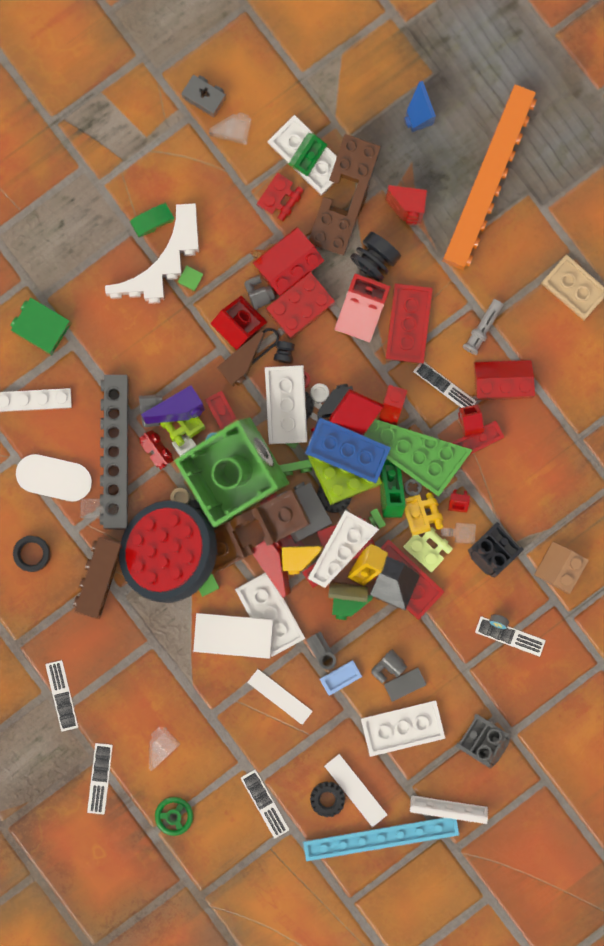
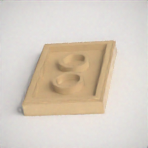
[541,254,604,321]

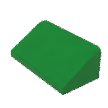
[288,133,328,176]

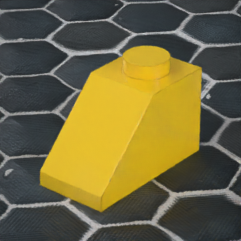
[347,544,387,586]
[282,546,324,574]

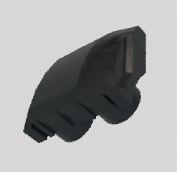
[468,522,524,578]

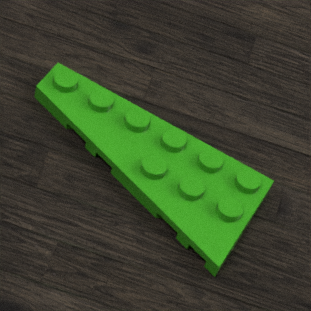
[363,419,472,497]

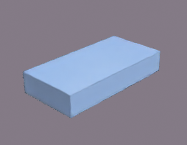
[320,660,362,696]

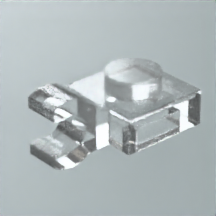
[441,523,476,544]

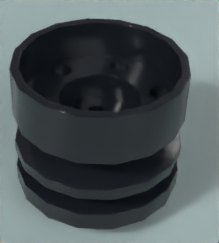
[350,231,401,282]

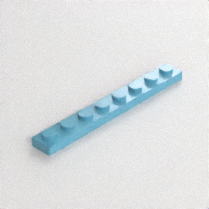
[303,817,459,861]

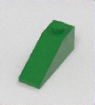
[380,459,406,518]

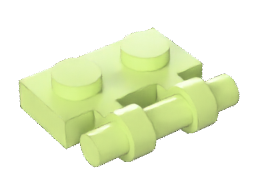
[403,527,453,573]

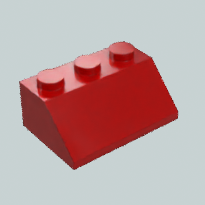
[386,185,427,225]
[252,227,324,296]
[474,360,535,400]

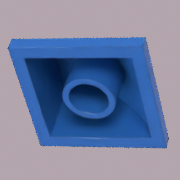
[404,81,436,132]

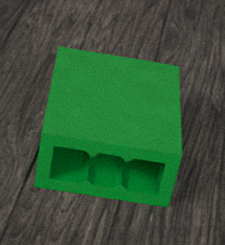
[10,297,72,356]

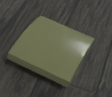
[328,582,368,602]

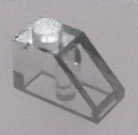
[209,113,252,144]
[149,727,181,771]

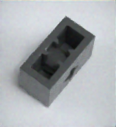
[181,75,226,117]

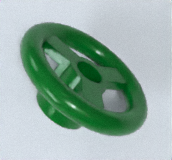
[155,797,193,836]

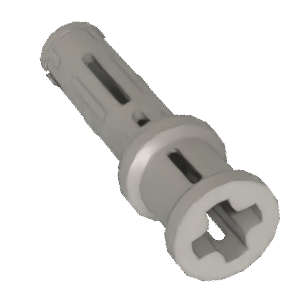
[462,299,504,355]

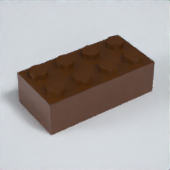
[73,537,122,619]

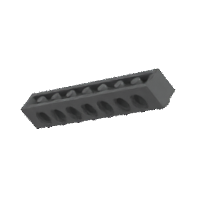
[100,375,129,530]

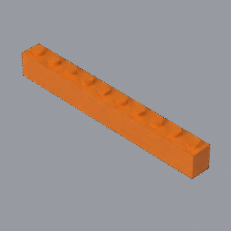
[442,84,537,270]

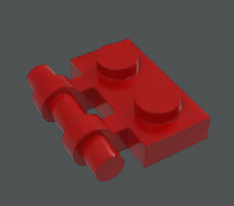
[256,172,304,222]

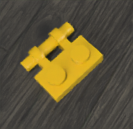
[404,493,444,536]

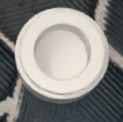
[310,383,329,403]

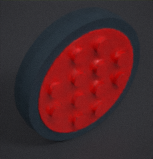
[119,501,217,603]

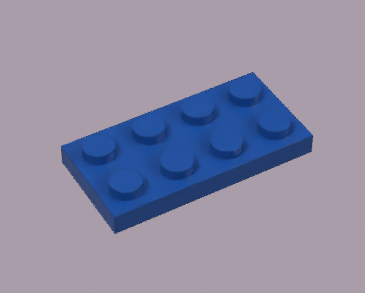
[304,418,391,483]

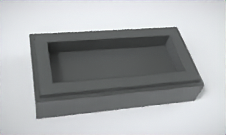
[384,668,427,702]

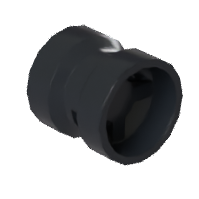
[273,341,295,364]

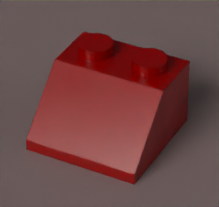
[210,296,268,351]

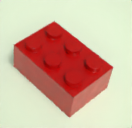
[266,272,335,340]

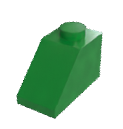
[332,595,373,620]

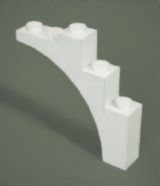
[105,204,199,304]

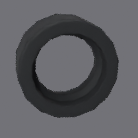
[13,535,51,572]

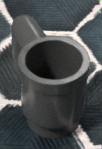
[244,275,276,310]
[139,394,163,427]
[371,649,407,683]

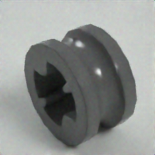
[404,479,422,496]

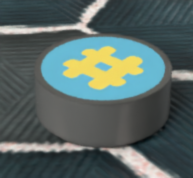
[489,614,509,629]

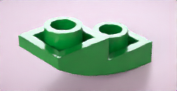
[130,203,174,238]

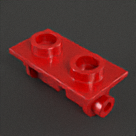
[139,430,174,470]

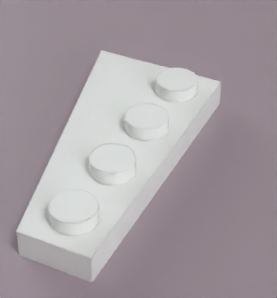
[308,511,379,588]

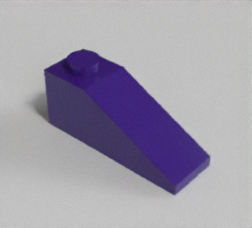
[141,385,205,424]

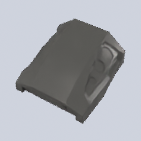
[456,714,511,769]

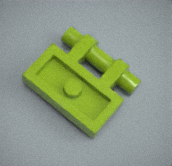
[160,417,205,446]

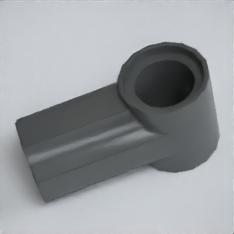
[306,632,337,670]

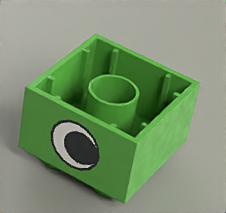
[174,417,290,527]

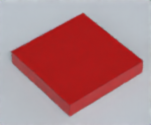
[329,389,383,436]

